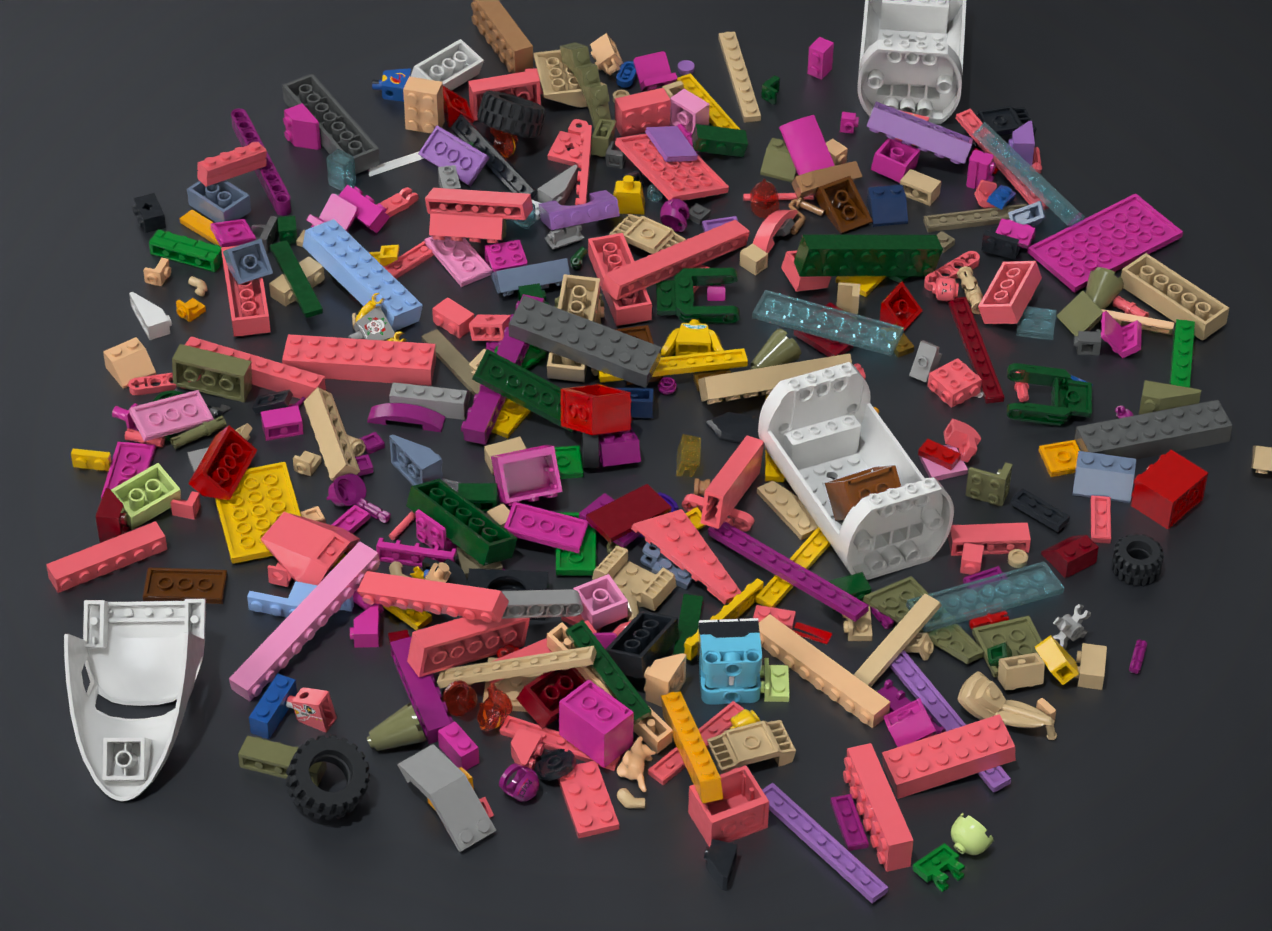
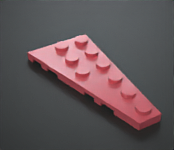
[631,509,741,604]

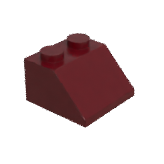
[95,488,130,543]
[1041,535,1099,579]

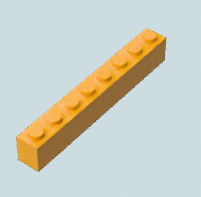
[661,691,723,804]

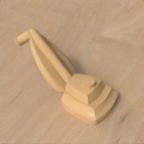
[958,671,1057,740]

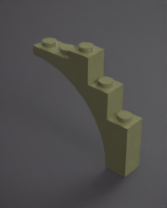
[560,42,611,130]

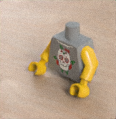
[349,293,406,342]

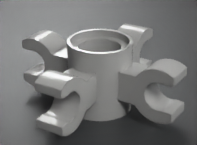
[1053,604,1091,649]

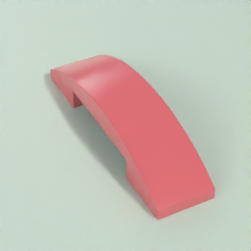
[753,210,798,253]

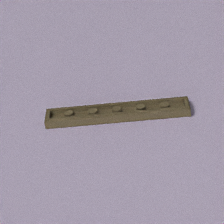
[923,204,1027,232]
[422,329,480,396]

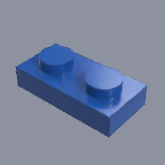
[987,185,1016,210]

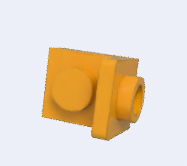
[176,298,206,322]

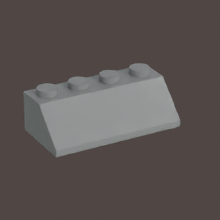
[389,382,471,420]

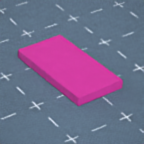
[101,442,156,499]
[504,501,589,553]

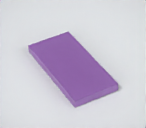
[418,125,490,187]

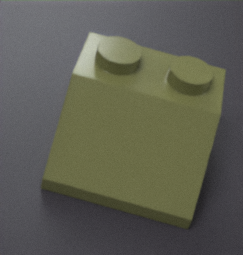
[760,138,798,182]

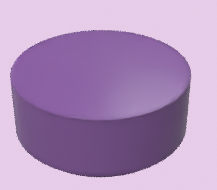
[678,60,695,75]

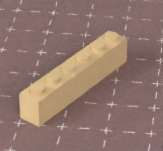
[304,387,360,482]

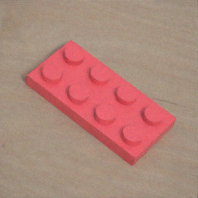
[558,761,619,839]

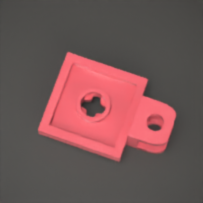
[547,119,588,168]

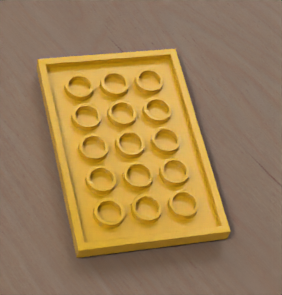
[215,462,301,564]

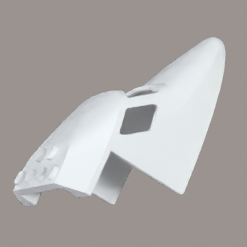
[64,599,206,801]

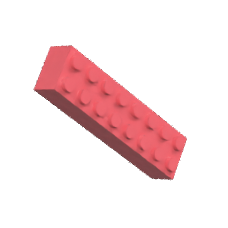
[282,334,436,386]

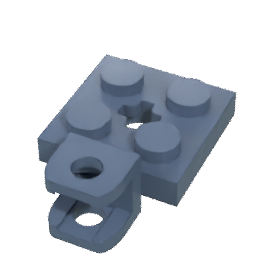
[640,542,693,590]

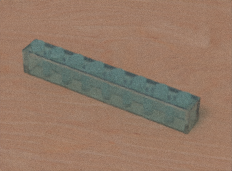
[972,122,1085,227]

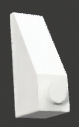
[129,292,172,340]

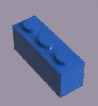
[249,674,297,739]

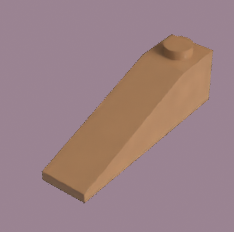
[791,161,863,199]

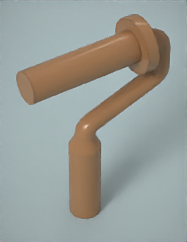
[789,197,825,235]

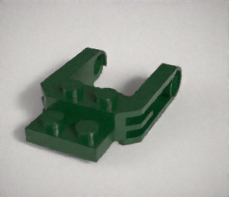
[656,268,740,324]
[1007,363,1092,426]

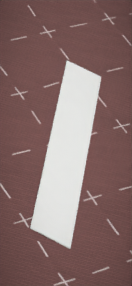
[368,151,424,177]

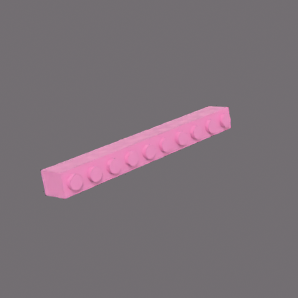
[229,542,380,701]

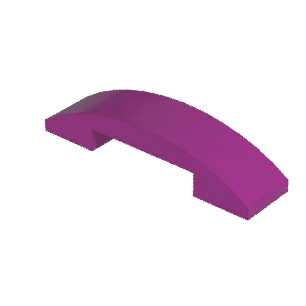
[367,403,445,432]

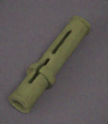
[170,416,227,449]

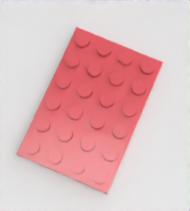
[615,134,729,201]

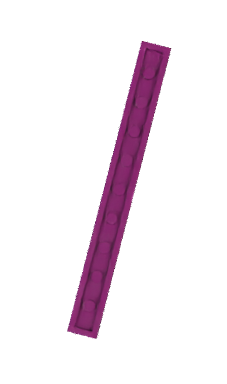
[708,521,869,622]

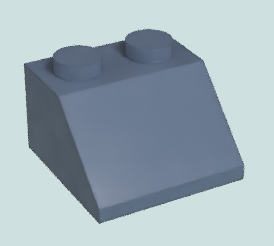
[223,239,273,285]

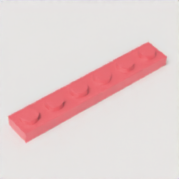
[575,125,592,205]

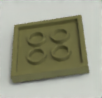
[972,616,1046,678]

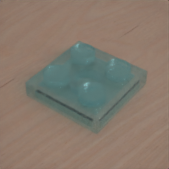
[1016,306,1057,340]

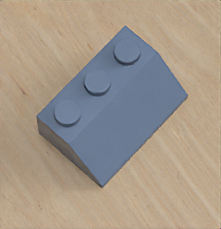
[1072,451,1136,503]

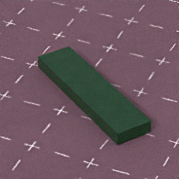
[673,594,703,661]

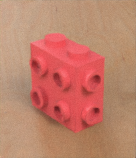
[928,358,982,408]

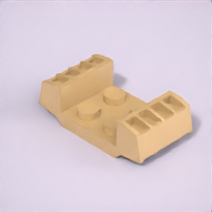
[609,214,686,254]
[592,546,677,611]
[707,720,796,774]

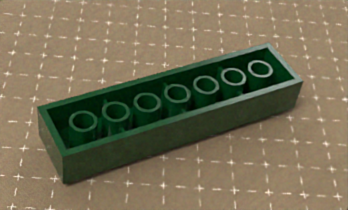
[794,235,943,277]

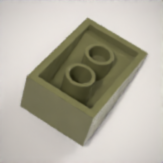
[1139,380,1201,415]

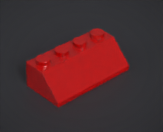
[188,425,257,500]

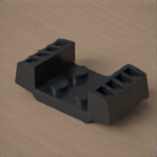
[968,106,1037,149]

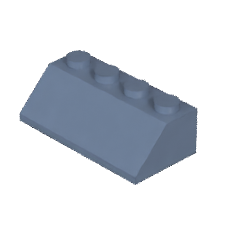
[491,258,570,296]

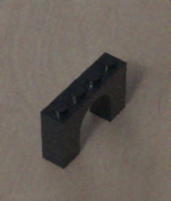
[467,568,549,621]

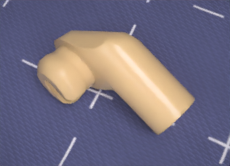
[188,276,208,296]
[389,561,409,577]
[617,788,645,808]

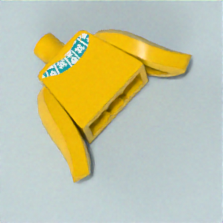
[661,319,724,357]

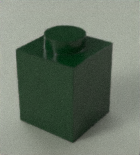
[277,216,297,244]

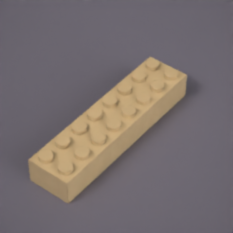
[698,354,852,404]

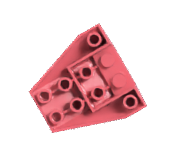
[261,512,360,586]

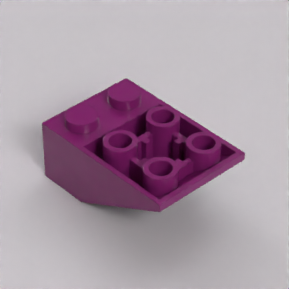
[598,427,641,467]

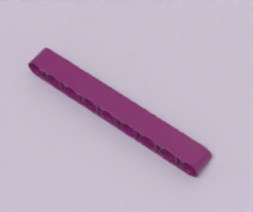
[231,108,292,216]

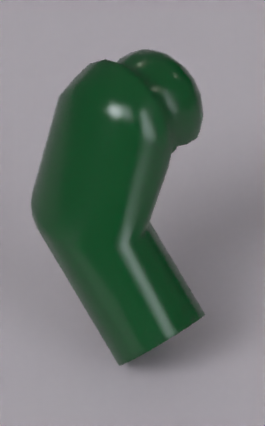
[570,247,588,269]

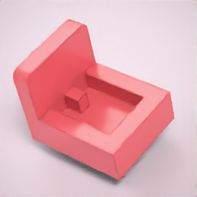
[975,180,997,208]

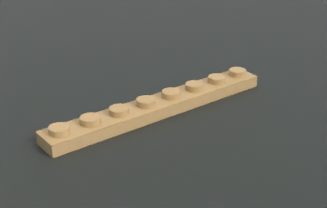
[718,32,761,123]
[437,646,597,688]

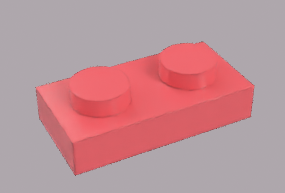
[753,605,796,630]

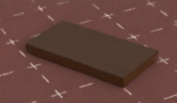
[143,568,228,604]

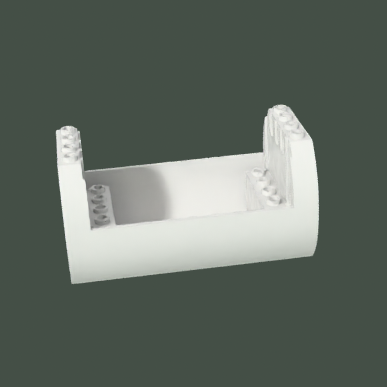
[858,0,966,124]
[758,362,954,580]

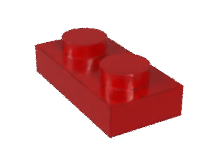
[918,439,961,470]

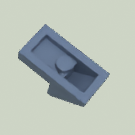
[1008,201,1045,227]

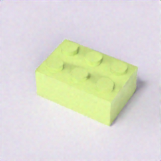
[111,463,181,530]

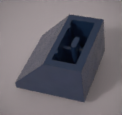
[616,388,653,418]

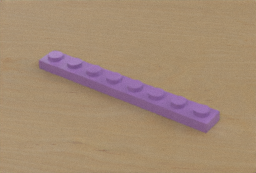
[762,783,888,903]

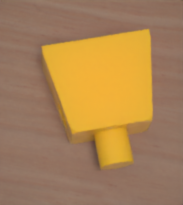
[613,175,645,215]

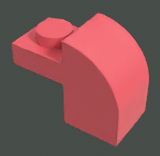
[943,418,981,463]

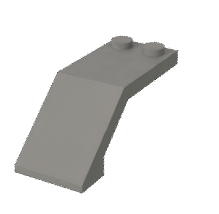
[397,744,497,852]

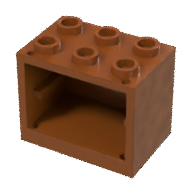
[825,465,901,521]

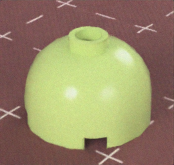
[950,813,994,855]

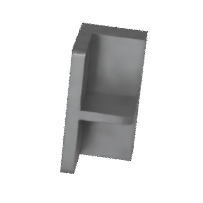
[251,216,279,253]

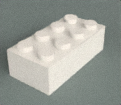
[411,39,484,91]

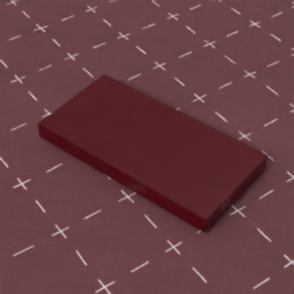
[586,484,672,543]

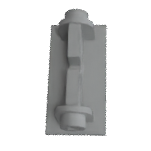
[545,224,584,250]

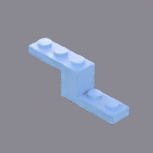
[247,581,354,617]

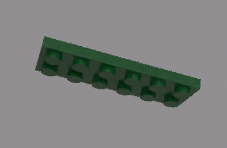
[472,349,573,432]

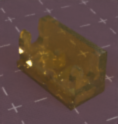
[676,434,701,477]

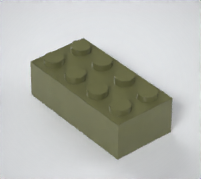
[172,344,252,402]

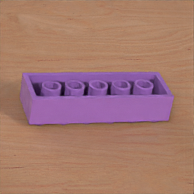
[867,101,973,164]

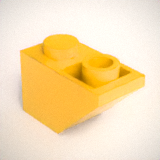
[1035,635,1079,685]

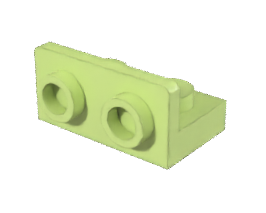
[760,658,789,702]

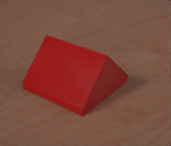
[443,86,474,127]
[880,282,923,332]

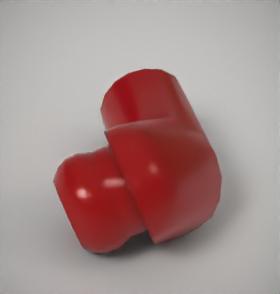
[497,644,520,658]

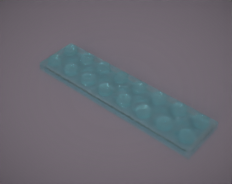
[752,290,904,356]
[906,561,1065,633]

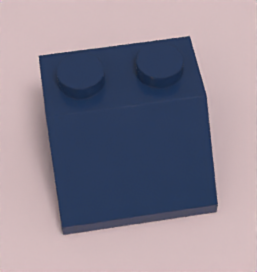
[867,185,908,227]

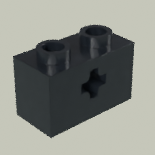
[132,193,166,233]

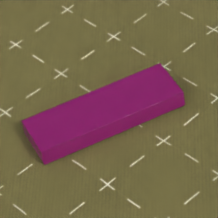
[830,794,869,851]

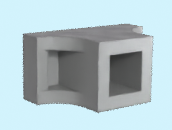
[909,340,942,382]

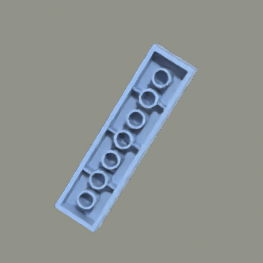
[303,219,423,331]

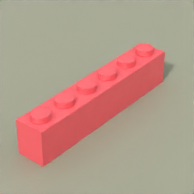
[425,188,533,220]
[46,521,167,593]

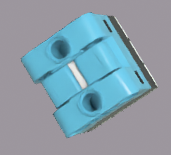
[698,618,762,705]

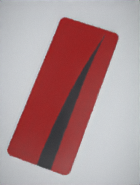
[792,622,832,644]

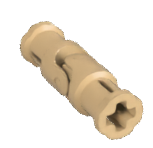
[957,266,983,314]

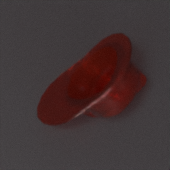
[750,179,779,219]

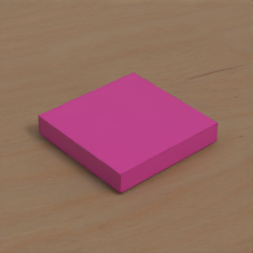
[210,219,256,247]

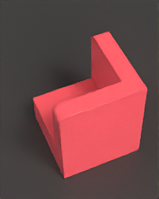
[171,491,201,520]

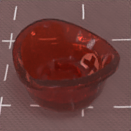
[443,680,477,716]

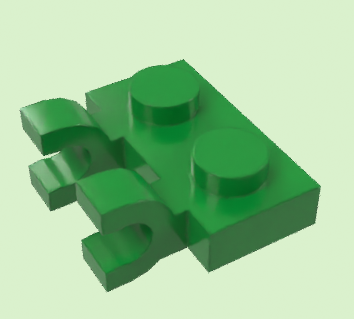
[913,843,965,892]

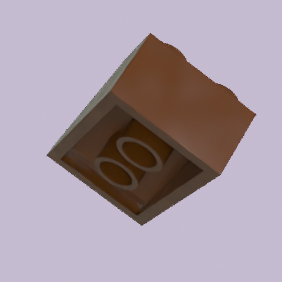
[815,176,873,234]

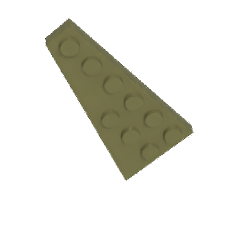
[863,576,984,664]

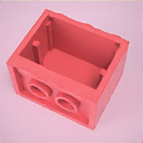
[688,765,769,847]

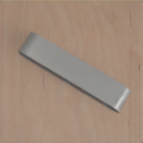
[502,589,584,619]

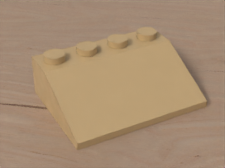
[533,50,588,107]

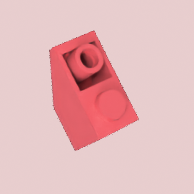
[511,728,544,770]

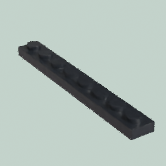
[451,114,538,200]

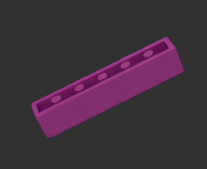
[390,636,453,744]

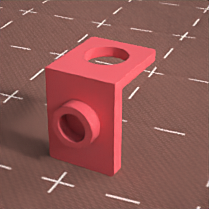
[267,562,292,587]

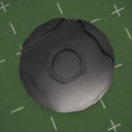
[534,749,576,780]

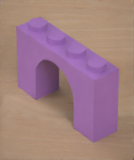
[538,190,620,230]

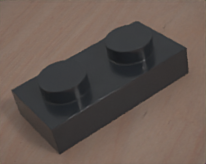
[252,389,293,414]

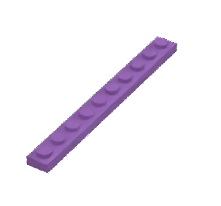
[889,650,1011,793]

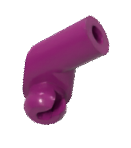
[1115,406,1134,419]

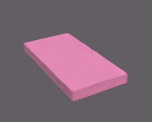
[425,236,492,287]
[129,390,214,442]

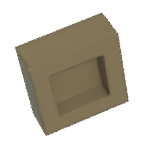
[937,231,955,253]

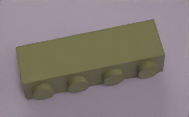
[238,735,327,787]

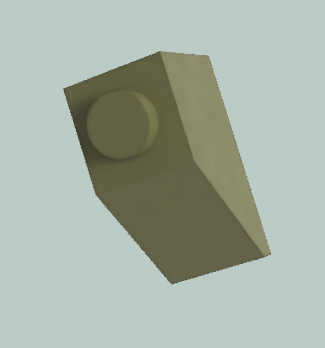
[591,119,616,157]

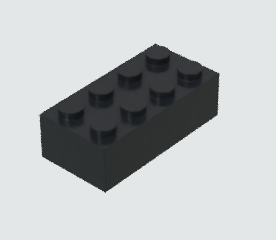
[605,610,679,679]

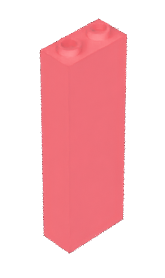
[701,436,764,529]

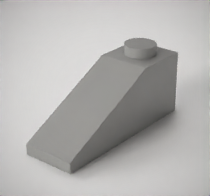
[538,164,578,205]

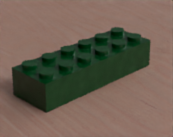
[406,479,517,566]

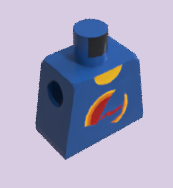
[372,68,411,102]

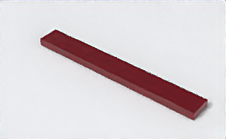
[948,297,1005,404]

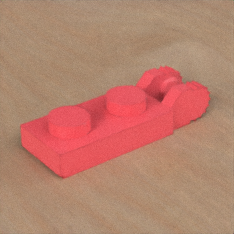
[376,187,419,217]

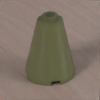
[1086,267,1124,310]
[750,329,802,370]
[366,703,427,751]

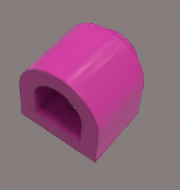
[840,111,859,134]

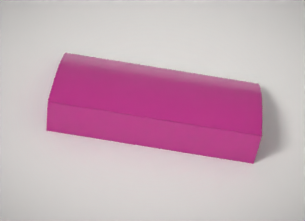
[779,115,835,175]

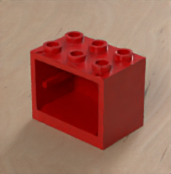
[561,384,632,435]
[1131,450,1208,529]

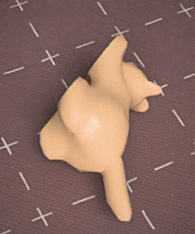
[617,736,656,792]

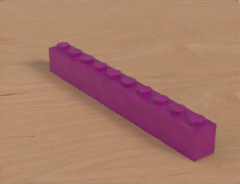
[461,294,544,445]

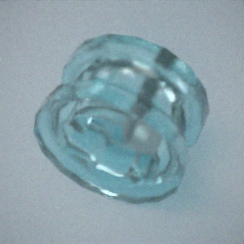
[647,184,663,202]

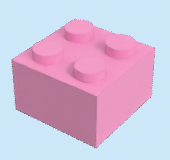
[670,89,709,134]
[573,574,628,630]

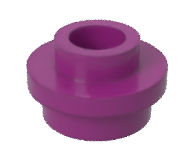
[658,377,677,394]

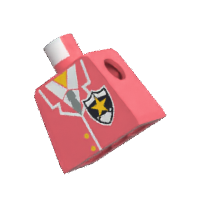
[286,688,337,733]

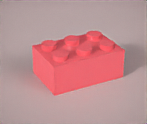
[615,88,671,137]

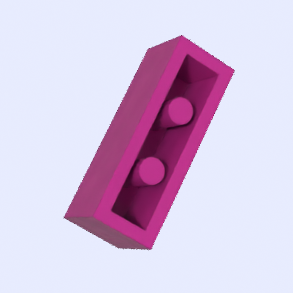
[339,185,390,234]

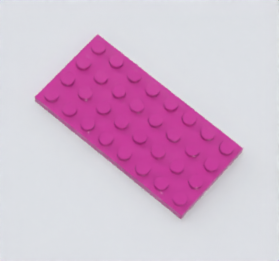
[1028,193,1183,292]

